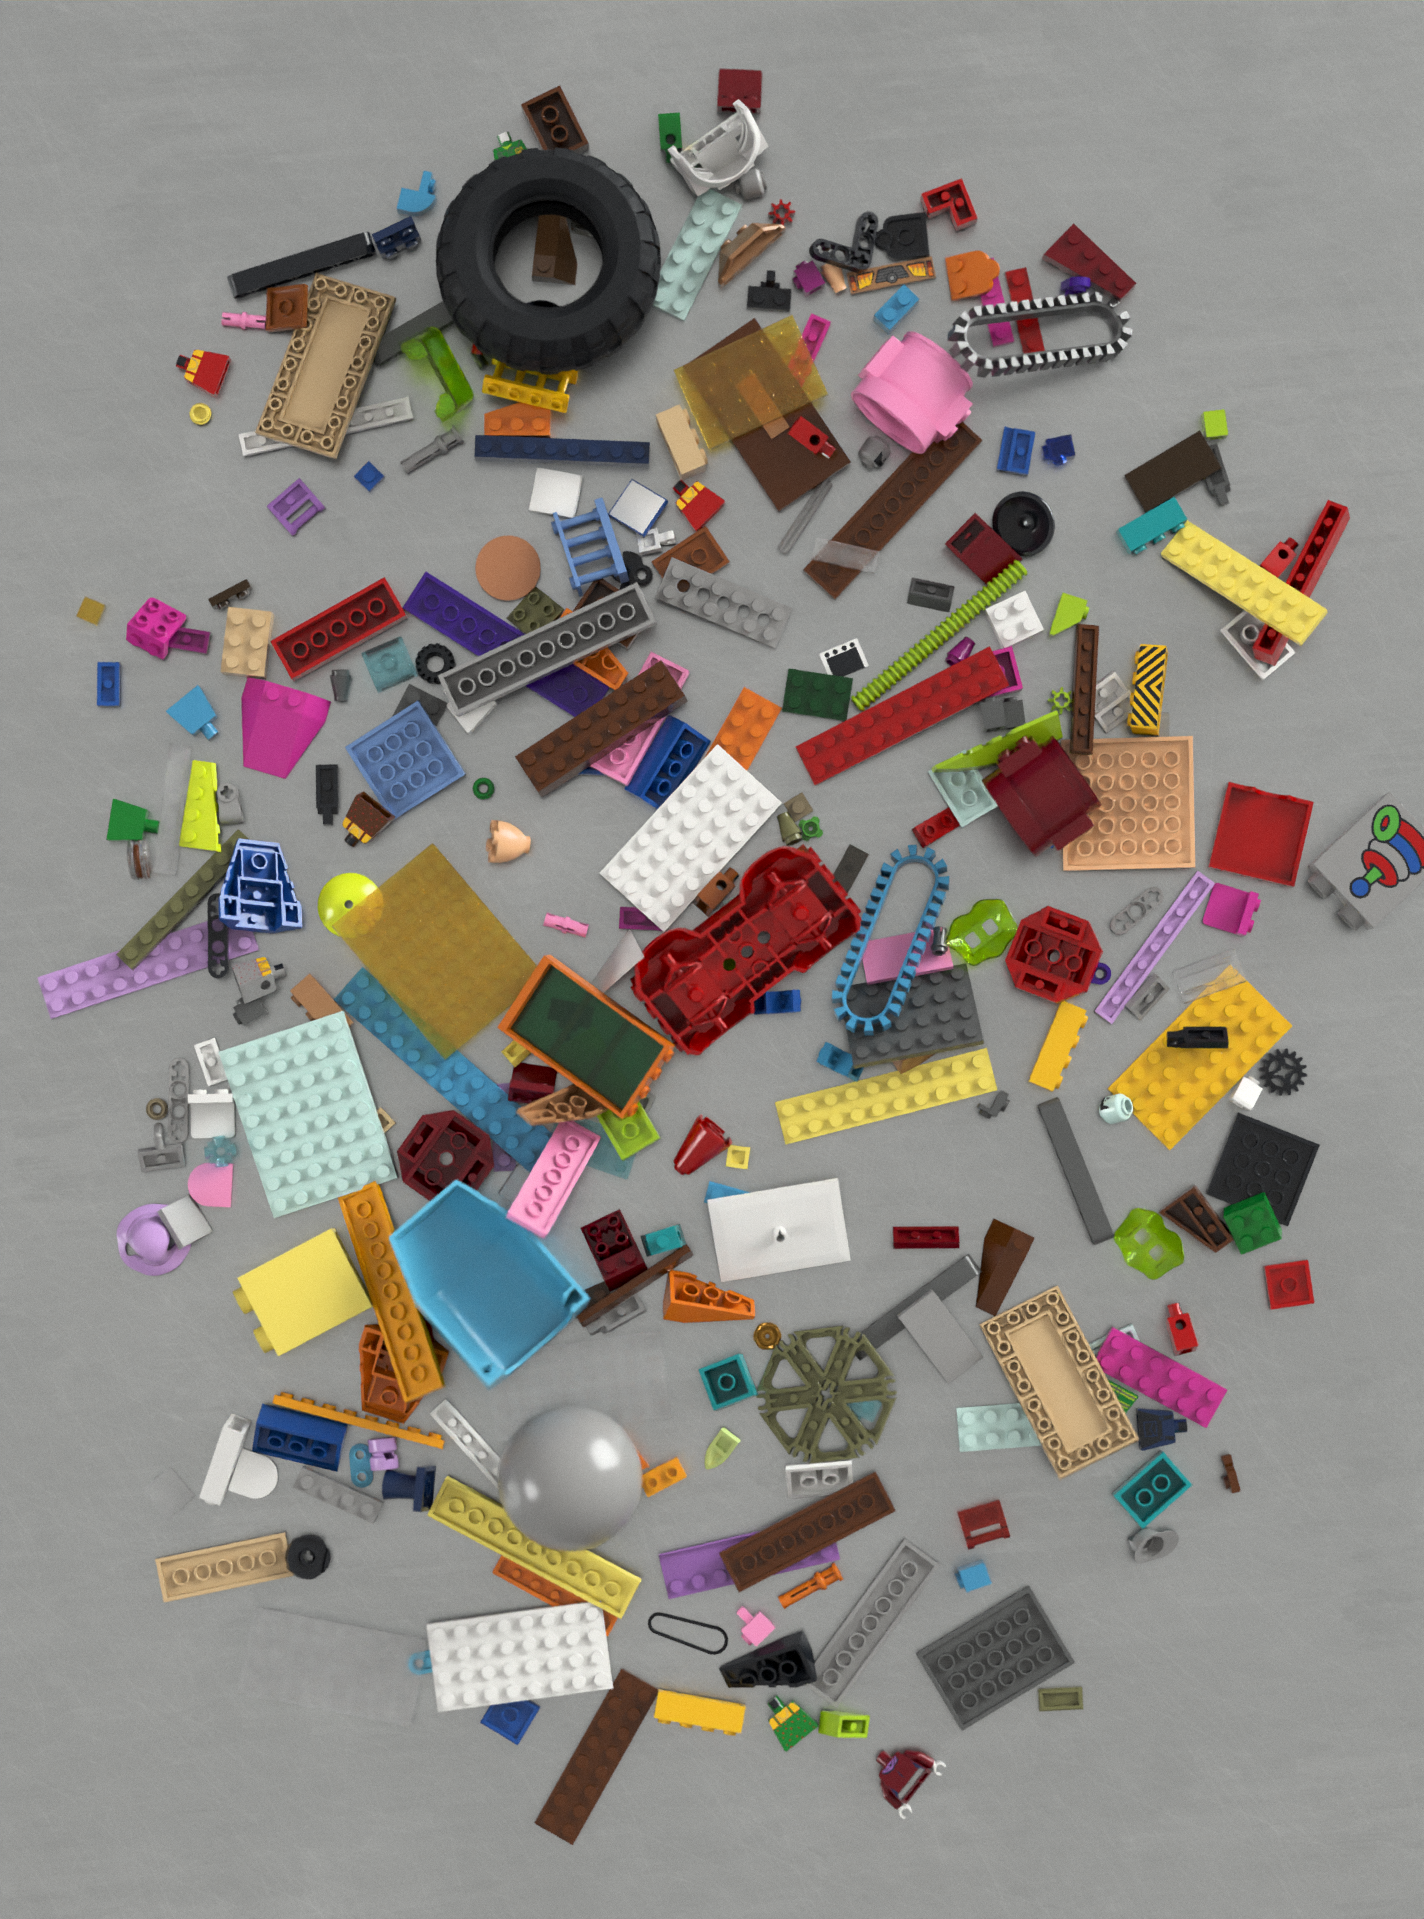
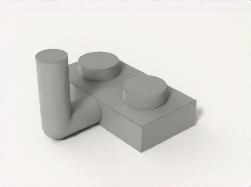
[138,1123,185,1172]

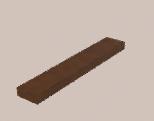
[1070,624,1099,755]
[577,1244,693,1328]

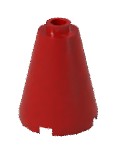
[673,1114,732,1175]

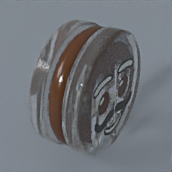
[127,838,152,880]

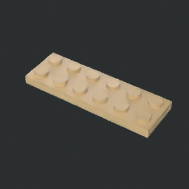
[155,1532,294,1602]

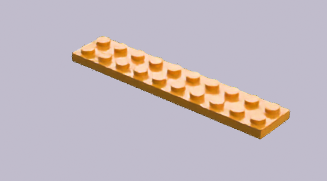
[338,1181,446,1403]

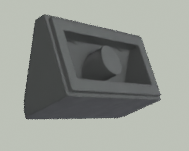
[907,577,955,612]

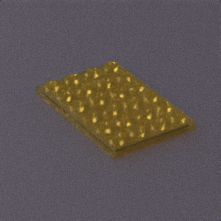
[674,315,828,450]

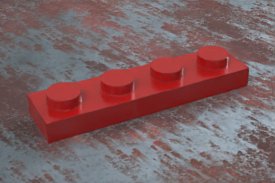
[1004,267,1045,354]

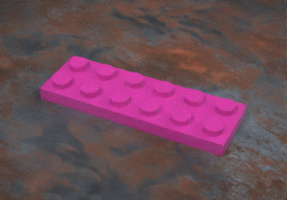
[1095,1327,1227,1428]

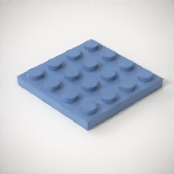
[345,700,466,820]

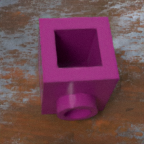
[792,260,825,297]

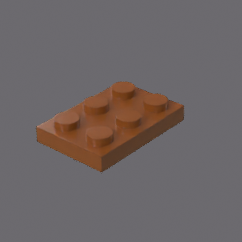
[651,526,730,592]

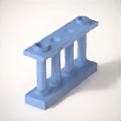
[551,497,629,597]

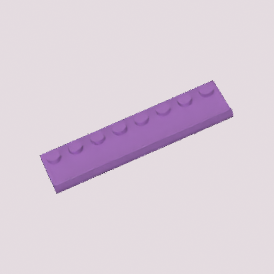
[658,1530,840,1599]

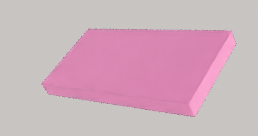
[862,927,953,985]

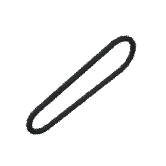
[648,1612,728,1655]

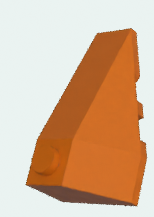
[560,608,629,690]
[663,1270,755,1323]

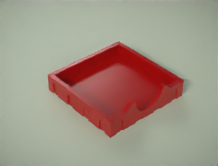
[1207,782,1314,888]

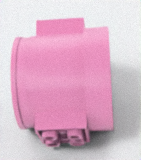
[851,331,973,454]

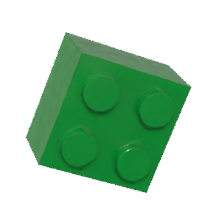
[1223,1192,1282,1255]

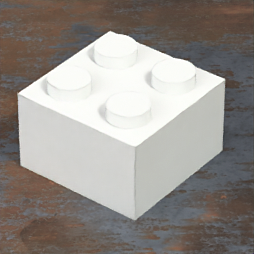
[984,591,1044,649]

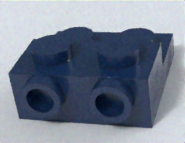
[372,216,421,259]

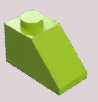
[1048,593,1090,638]
[818,1711,870,1738]

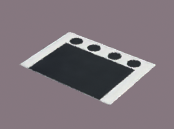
[819,638,869,677]

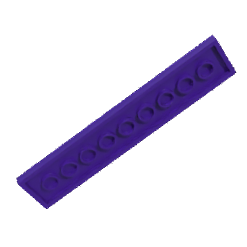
[402,571,610,717]

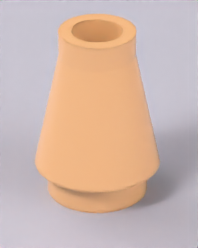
[821,264,847,293]

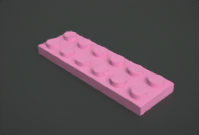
[589,652,690,786]
[506,1121,601,1239]

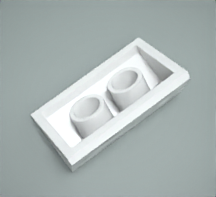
[1220,610,1295,680]
[785,1459,853,1499]

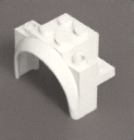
[667,99,769,196]

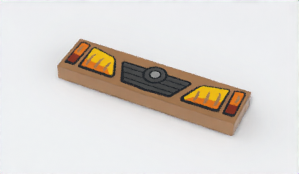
[847,256,936,295]

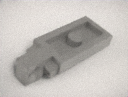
[586,1293,646,1336]

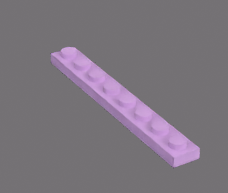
[1094,871,1215,1024]

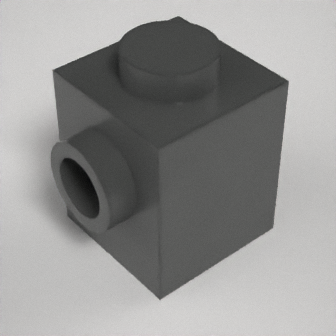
[233,997,268,1027]

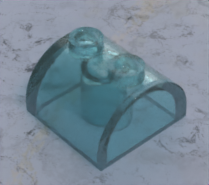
[361,636,418,693]

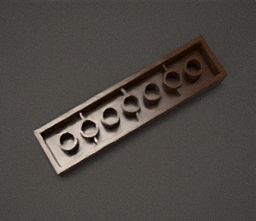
[515,660,688,797]

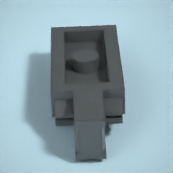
[1205,443,1231,506]

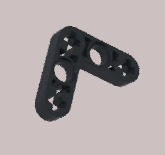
[809,211,878,273]

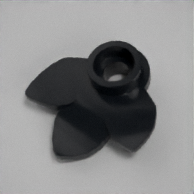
[612,551,653,590]

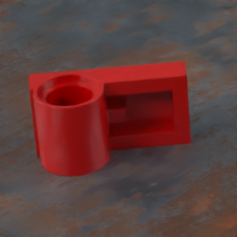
[912,807,960,848]

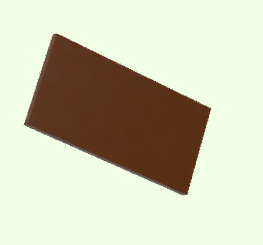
[683,318,852,511]

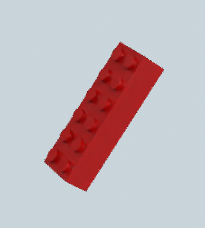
[270,577,408,682]

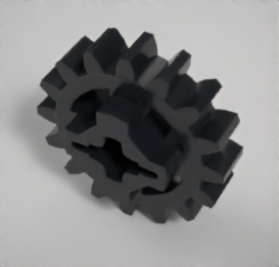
[1259,1048,1307,1096]

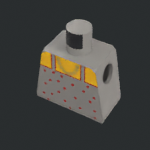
[231,957,286,1004]

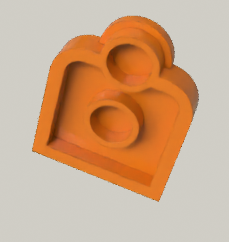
[945,250,1000,301]

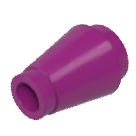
[945,637,975,666]

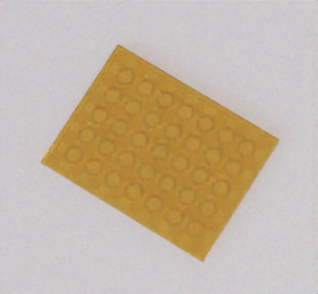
[332,843,537,1060]

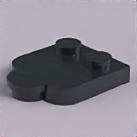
[875,212,930,260]

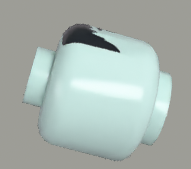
[1099,1093,1133,1124]

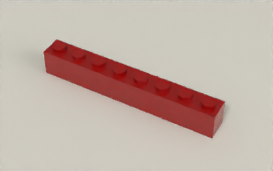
[1252,500,1350,666]

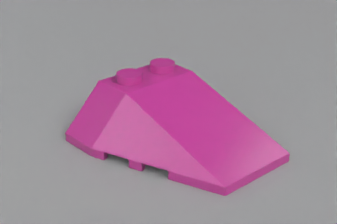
[241,677,331,779]

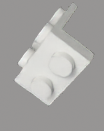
[188,1089,235,1139]

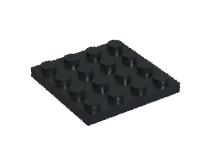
[1206,1112,1320,1226]

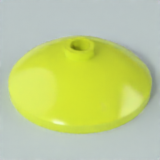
[318,873,383,938]

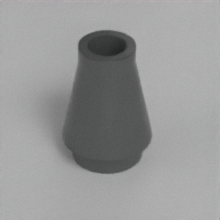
[330,669,351,701]

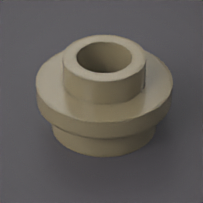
[146,1098,168,1120]

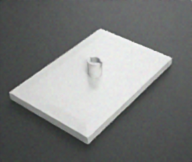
[707,1178,851,1282]

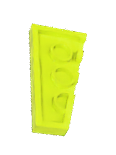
[179,760,221,852]

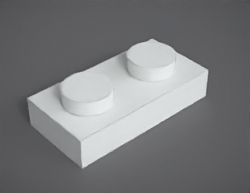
[194,1038,228,1087]

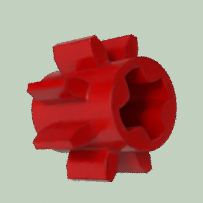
[768,199,795,225]

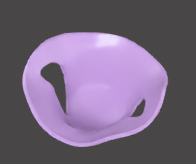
[117,1204,192,1276]

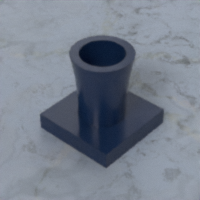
[382,1465,436,1512]

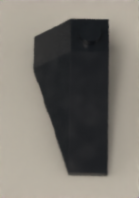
[720,1631,817,1688]

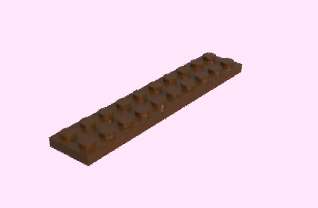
[803,422,982,600]

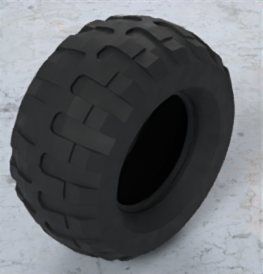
[436,148,661,375]

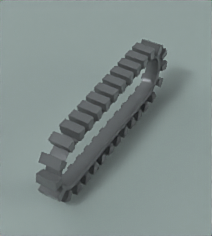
[947,291,1132,378]

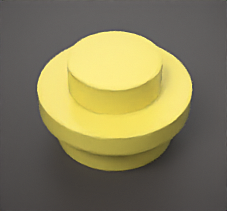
[189,403,211,425]

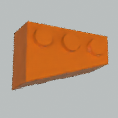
[484,402,551,438]

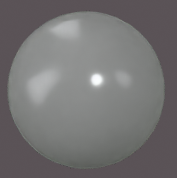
[498,1406,642,1552]

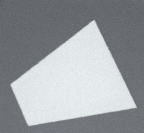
[591,929,644,1001]

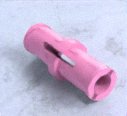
[222,312,266,329]
[543,912,589,938]

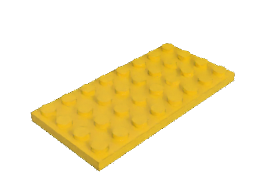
[1107,965,1292,1150]

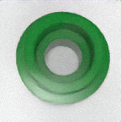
[473,778,494,800]

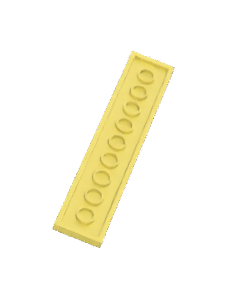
[775,1048,998,1145]
[427,1476,642,1619]

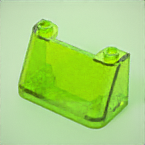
[398,326,474,423]

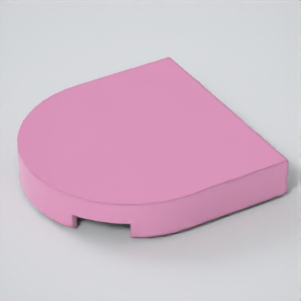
[188,1163,233,1207]

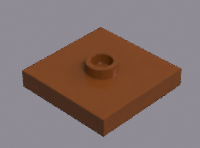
[266,284,308,332]

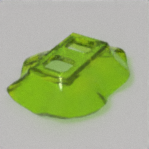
[946,899,1018,966]
[1114,1208,1184,1280]

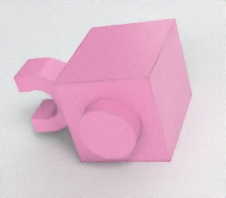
[737,1606,775,1647]

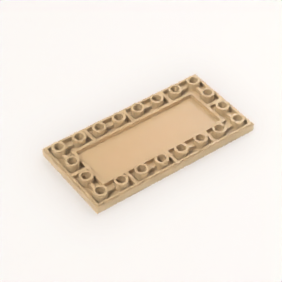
[255,273,397,459]
[979,1285,1139,1480]

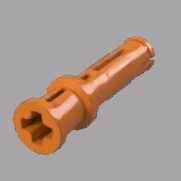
[778,1563,844,1609]

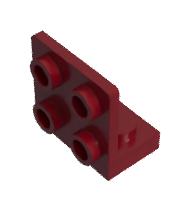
[717,69,762,114]
[508,1063,557,1104]

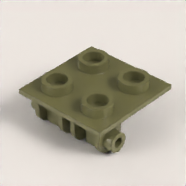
[507,586,564,634]

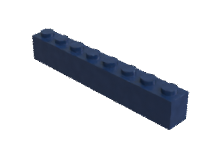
[474,435,650,468]

